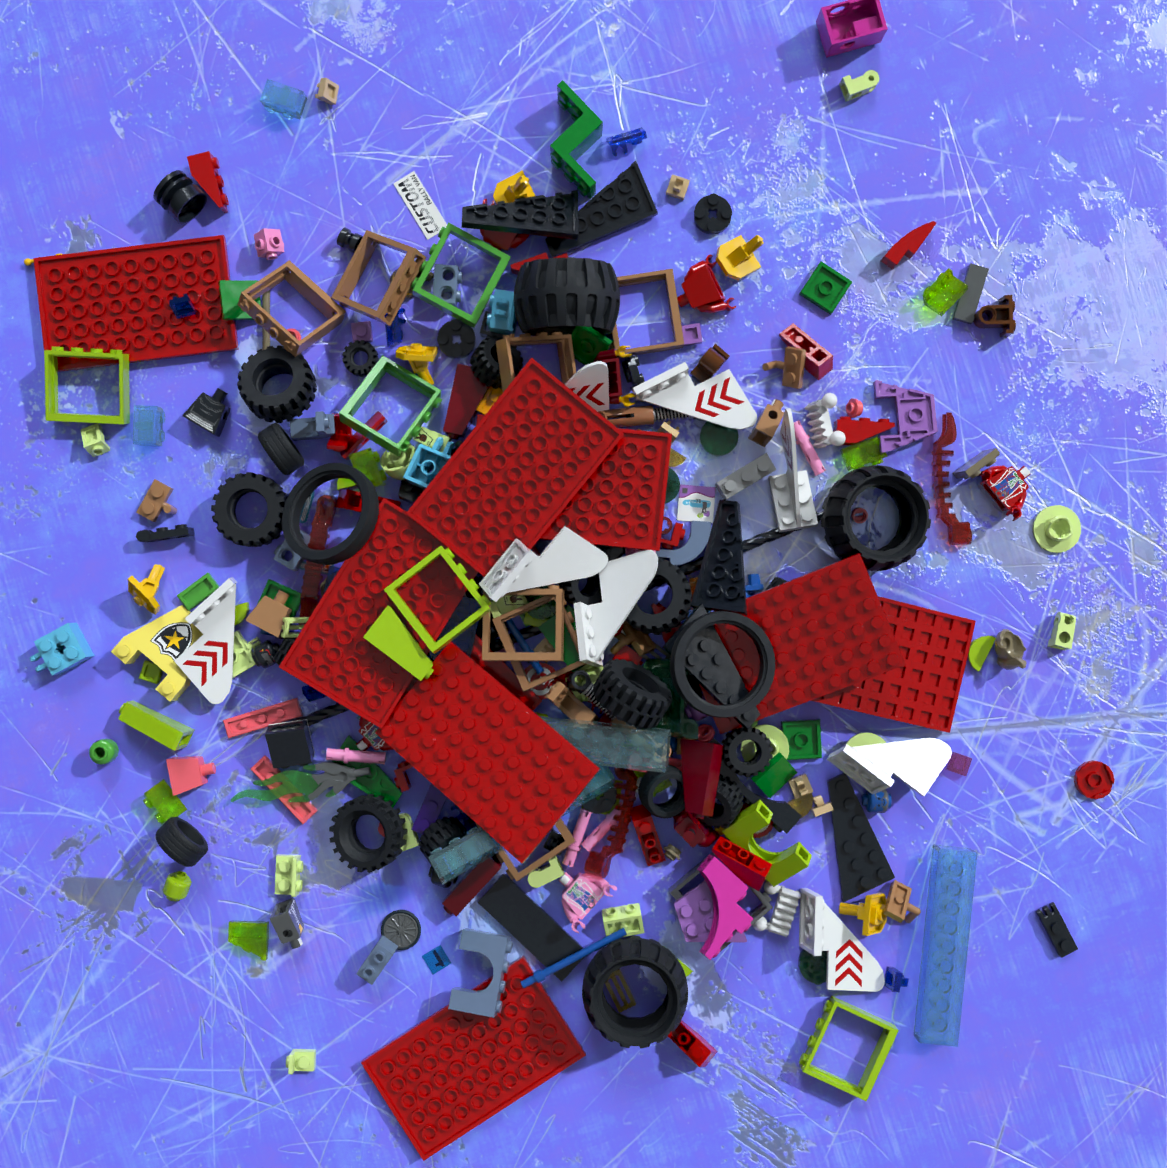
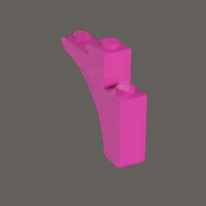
[697,854,753,960]

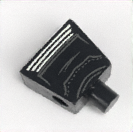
[183,388,230,437]

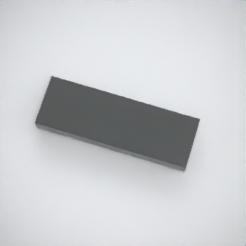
[953,263,989,325]

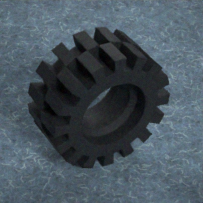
[342,340,379,377]

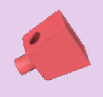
[166,756,216,796]

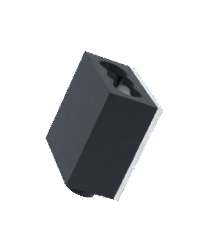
[265,719,315,769]

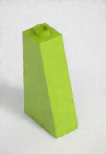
[363,605,434,681]
[118,700,195,751]

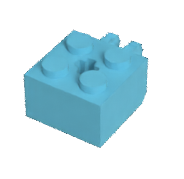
[487,289,517,336]
[403,437,454,490]
[29,623,95,676]

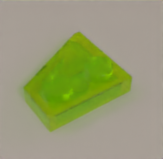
[228,920,269,961]

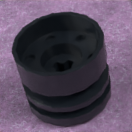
[153,170,207,224]

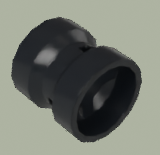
[337,227,363,253]

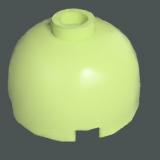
[380,443,416,480]

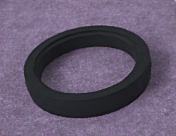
[282,463,379,565]
[670,611,775,718]

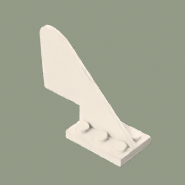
[479,526,608,602]
[573,550,658,667]
[827,738,951,796]

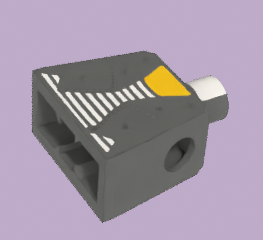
[270,898,304,949]

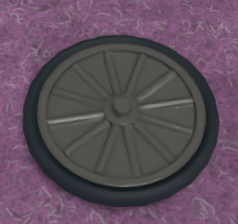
[381,910,421,950]

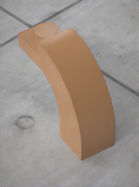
[545,681,599,733]

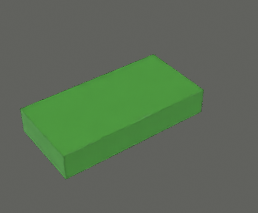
[177,573,220,611]

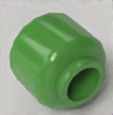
[89,738,119,765]

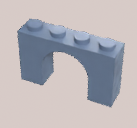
[448,928,513,1018]

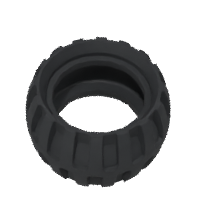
[514,257,620,336]
[821,465,931,571]
[582,936,688,1049]

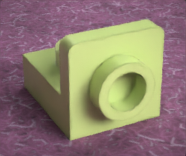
[81,423,110,457]
[286,1049,316,1074]

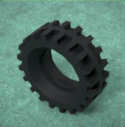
[329,794,407,873]

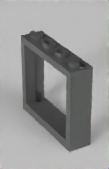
[669,852,773,952]

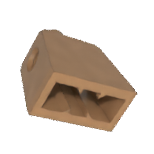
[748,399,784,447]
[245,590,292,639]

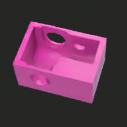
[816,0,888,58]

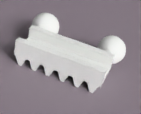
[804,393,846,449]
[752,881,801,937]

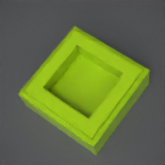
[139,660,163,684]

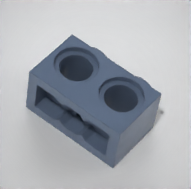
[433,264,463,307]
[273,529,316,571]
[356,935,398,985]

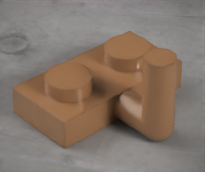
[762,347,806,389]
[136,479,177,522]
[610,620,657,656]
[883,880,921,923]

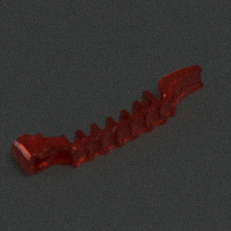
[931,412,972,545]
[298,495,337,625]
[584,746,638,878]

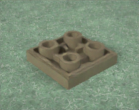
[953,448,1000,480]

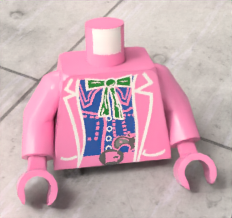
[558,872,617,934]

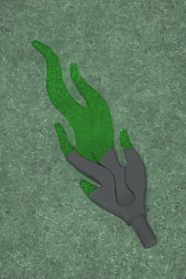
[231,761,371,802]

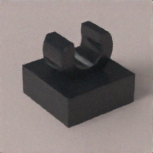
[543,829,565,856]

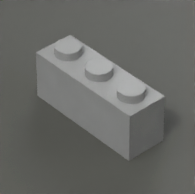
[715,453,776,500]

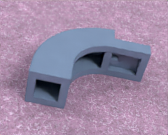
[290,411,335,441]
[656,521,711,566]

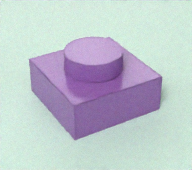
[351,321,373,343]
[682,323,703,346]

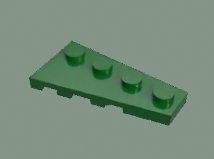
[331,735,403,808]

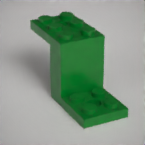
[550,80,603,199]

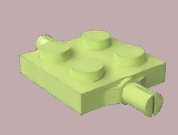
[233,631,261,678]

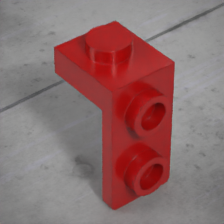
[327,413,353,452]
[661,522,686,550]
[394,761,413,792]

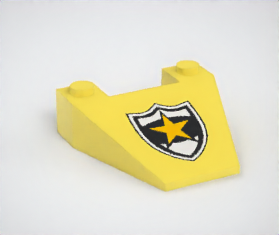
[111,605,203,702]

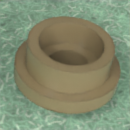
[663,844,682,861]

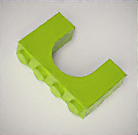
[722,800,812,887]

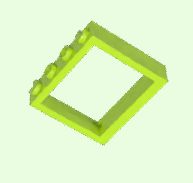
[44,346,130,424]
[384,545,492,654]
[799,995,899,1101]

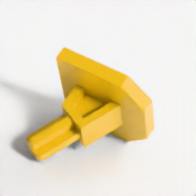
[493,170,535,204]
[716,235,764,280]
[396,343,438,385]
[127,564,165,615]
[839,893,887,936]

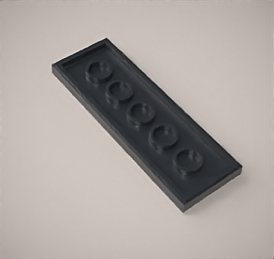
[478,873,584,982]

